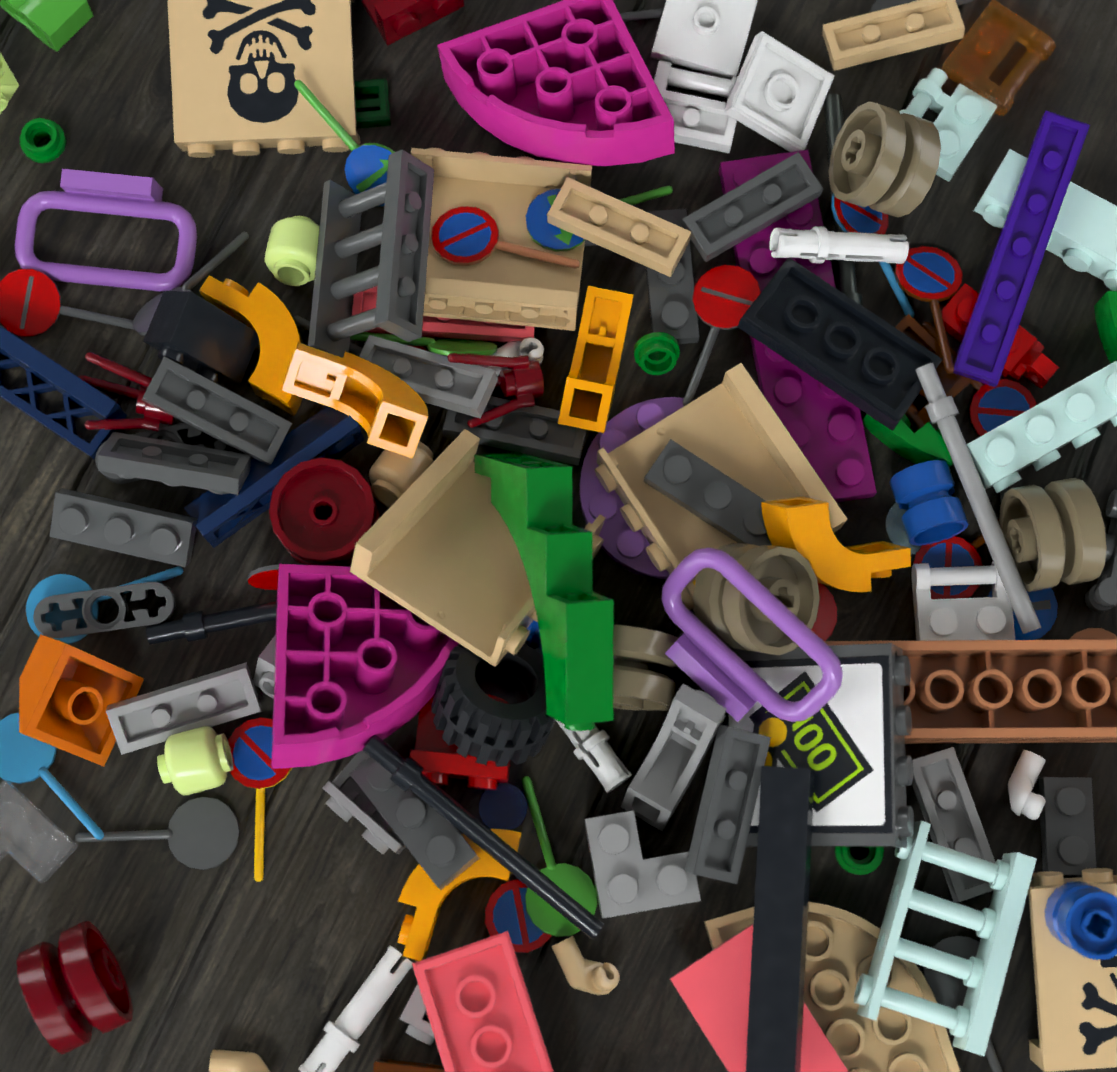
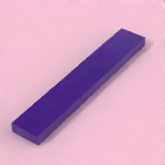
[953,110,1090,387]

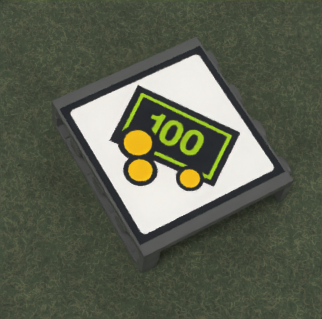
[722,643,914,848]

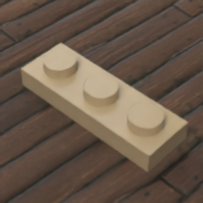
[823,0,965,71]
[547,177,691,277]

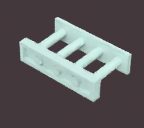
[854,821,1037,1056]

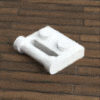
[654,60,738,153]
[911,561,1015,641]

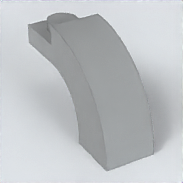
[621,684,727,831]

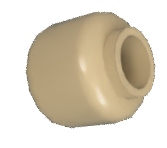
[369,441,434,508]

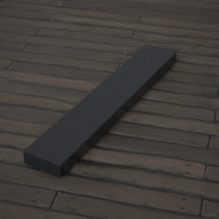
[746,766,815,1072]

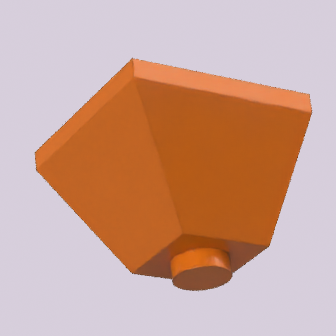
[19,634,144,767]

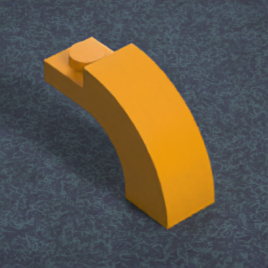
[199,275,304,416]
[558,286,634,433]
[282,342,428,459]
[761,497,911,592]
[398,829,522,961]

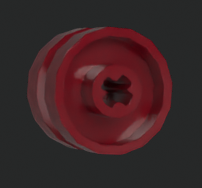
[269,457,380,567]
[16,921,133,1055]

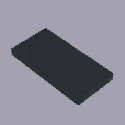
[737,258,943,431]

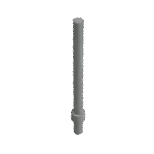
[915,363,1041,634]

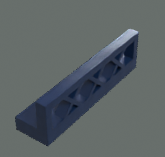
[0,326,127,460]
[184,406,364,548]

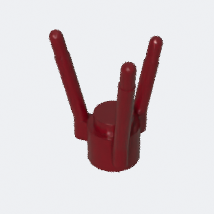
[78,352,175,432]
[447,353,544,428]

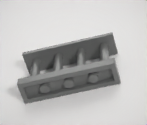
[308,149,434,358]

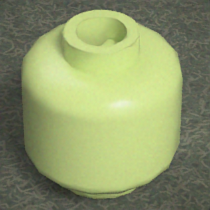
[265,216,320,286]
[157,726,233,795]

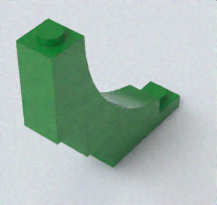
[474,452,613,731]

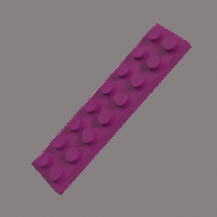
[719,150,877,503]

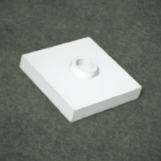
[650,0,758,80]
[723,31,834,152]

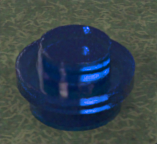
[479,783,527,830]

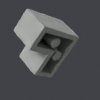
[584,810,701,919]

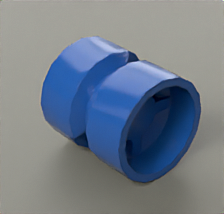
[889,460,969,546]
[1044,881,1117,960]

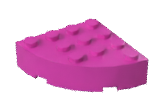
[437,0,675,166]
[271,564,459,769]

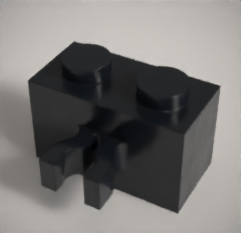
[143,291,259,385]

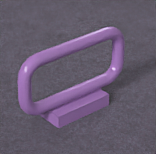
[15,169,197,291]
[662,547,843,722]

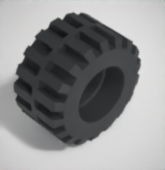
[432,640,556,767]

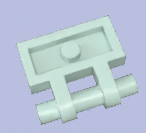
[899,68,998,182]

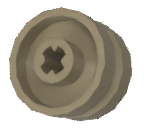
[829,101,941,218]
[999,478,1107,592]
[693,543,820,655]
[613,625,679,711]

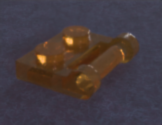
[941,0,1056,116]

